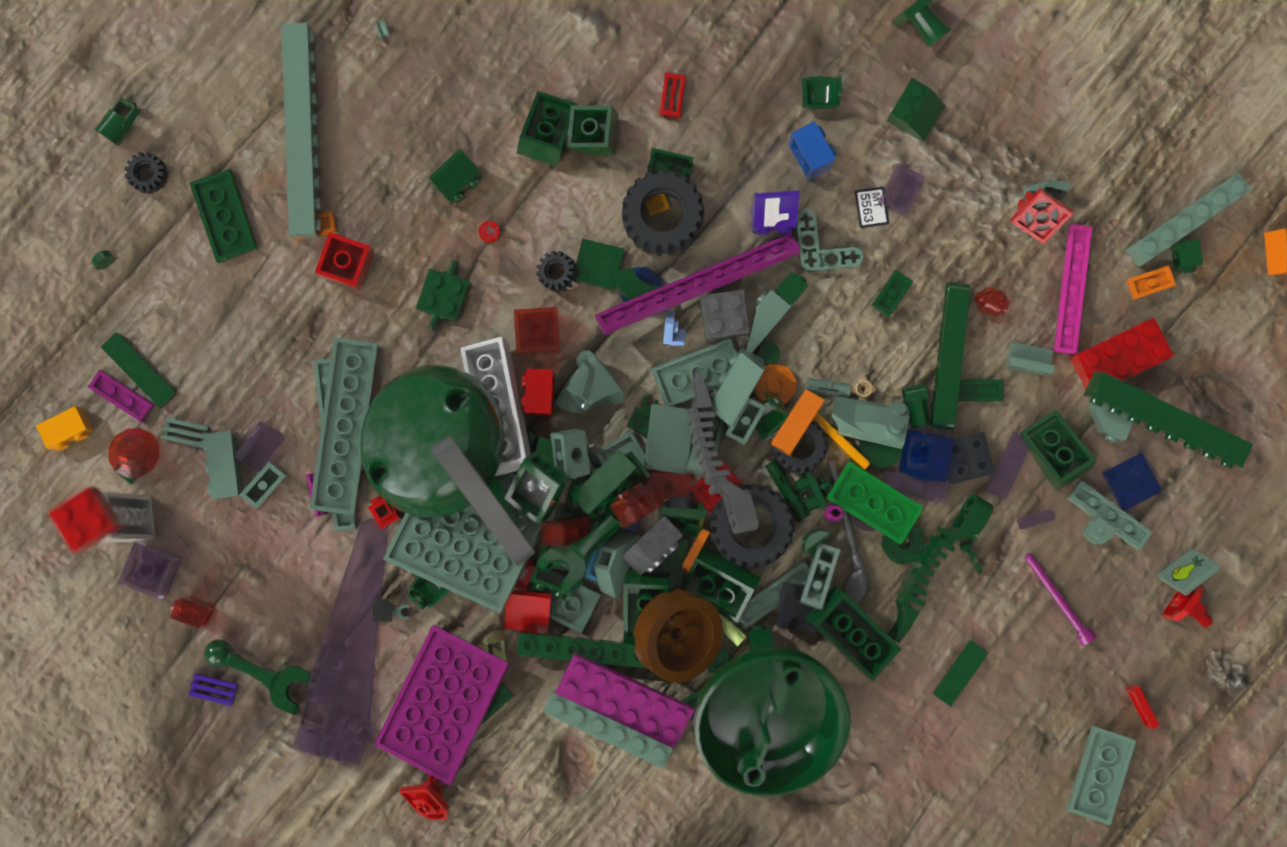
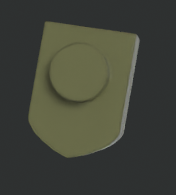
[482,630,509,661]

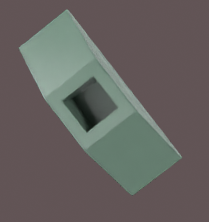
[594,530,641,598]

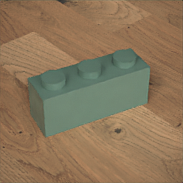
[202,430,243,499]

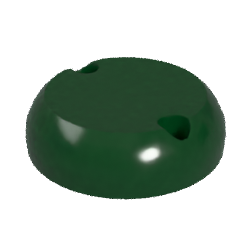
[360,365,504,518]
[694,647,851,797]

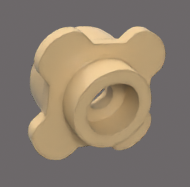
[850,376,876,401]

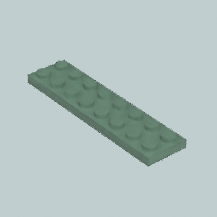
[310,337,378,515]

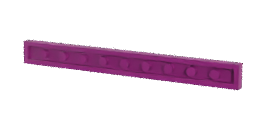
[595,234,800,336]

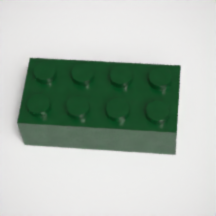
[805,586,902,682]

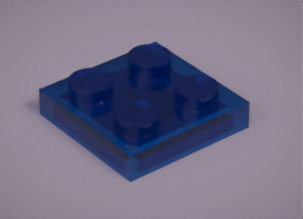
[1102,453,1162,511]

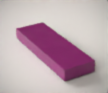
[88,369,155,423]

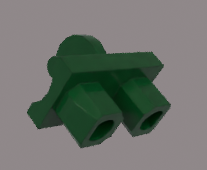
[794,471,833,511]

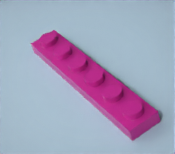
[1053,224,1092,355]

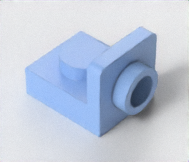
[663,310,686,346]

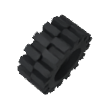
[124,152,168,194]
[536,251,578,292]

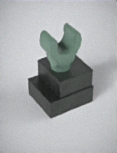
[372,598,410,622]

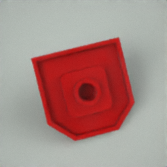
[1161,584,1213,628]
[398,774,450,820]

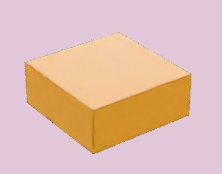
[645,194,670,218]

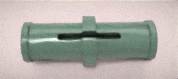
[806,377,851,398]

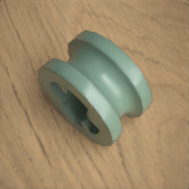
[374,18,391,40]

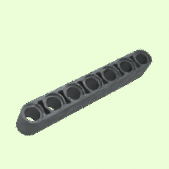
[430,435,535,565]

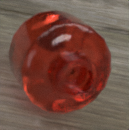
[975,286,1009,318]

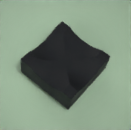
[939,432,995,485]
[775,582,829,633]

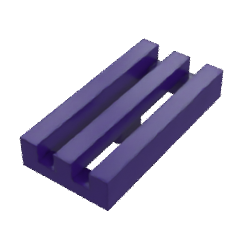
[189,673,238,706]

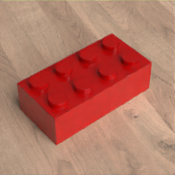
[1070,317,1174,390]

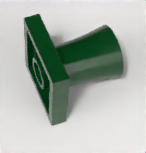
[892,0,952,48]

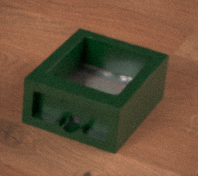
[504,451,570,525]

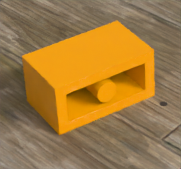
[36,406,94,451]

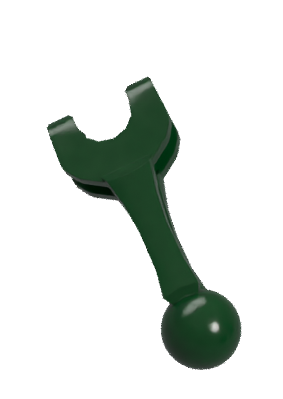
[538,500,638,595]
[204,639,316,715]

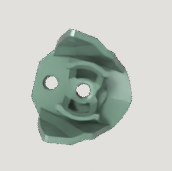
[554,350,626,415]

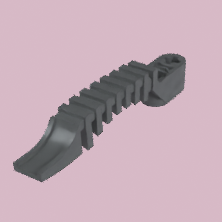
[687,373,758,534]

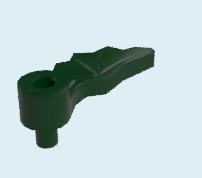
[958,541,982,575]

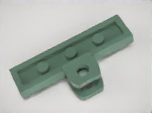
[1067,480,1153,551]

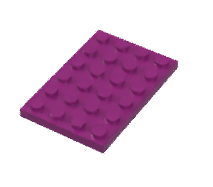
[374,625,510,785]

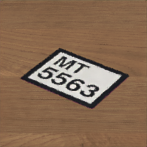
[854,187,889,228]

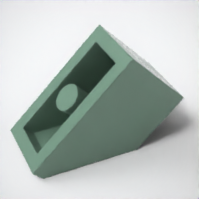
[1087,402,1133,444]

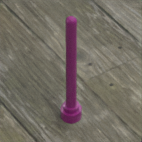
[1025,553,1097,646]

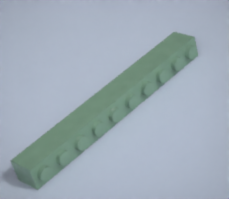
[282,23,322,239]

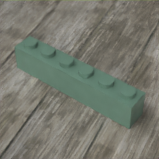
[1126,172,1251,267]
[543,689,673,769]

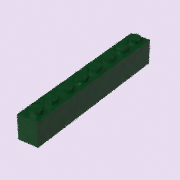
[1083,371,1253,469]

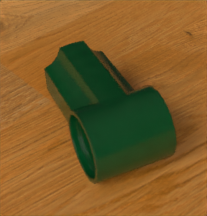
[902,383,931,428]

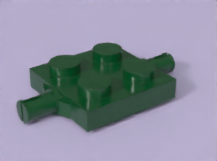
[415,260,471,332]

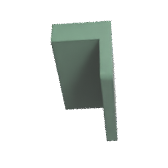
[1006,342,1055,376]

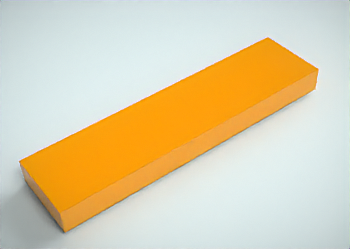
[813,413,870,470]

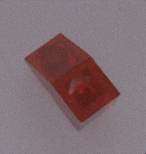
[169,596,215,628]

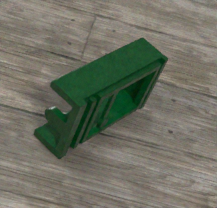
[530,507,599,600]

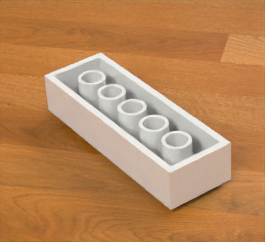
[460,336,531,477]
[100,492,155,542]

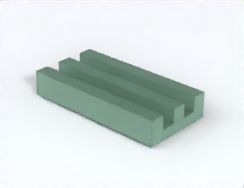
[161,417,210,448]

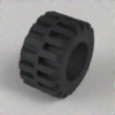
[772,421,829,473]

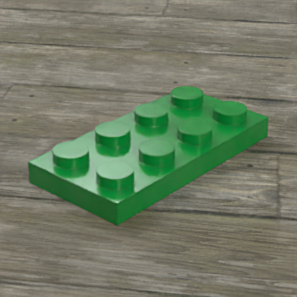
[825,461,924,545]

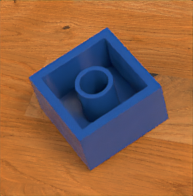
[788,121,836,181]

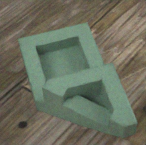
[1022,181,1070,196]

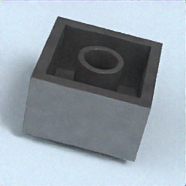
[700,290,750,342]
[622,516,683,576]

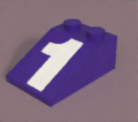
[751,191,799,236]

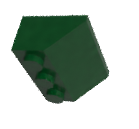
[572,450,647,523]
[681,547,762,623]

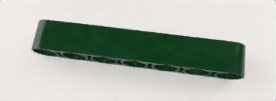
[930,281,970,431]

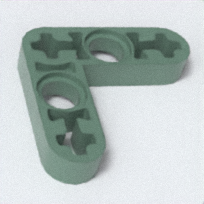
[796,209,863,272]

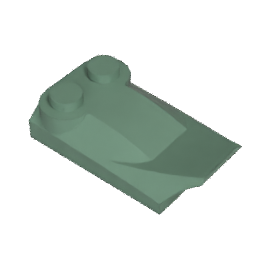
[831,396,909,449]

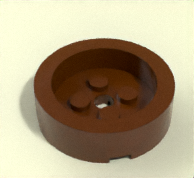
[634,589,723,683]

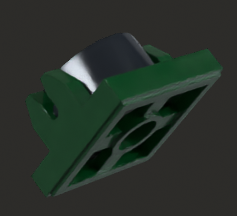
[658,497,706,537]

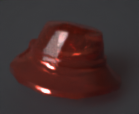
[108,428,160,478]

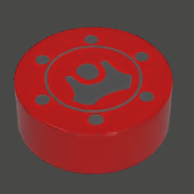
[478,221,500,243]

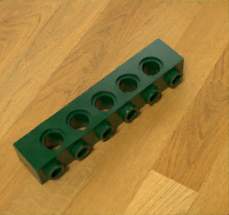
[516,632,646,668]

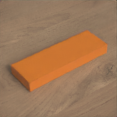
[771,389,825,456]

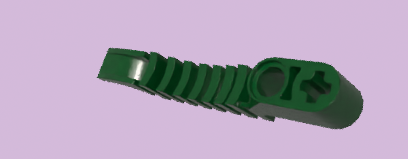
[888,494,993,643]

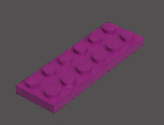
[555,652,694,748]

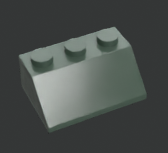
[709,348,764,426]

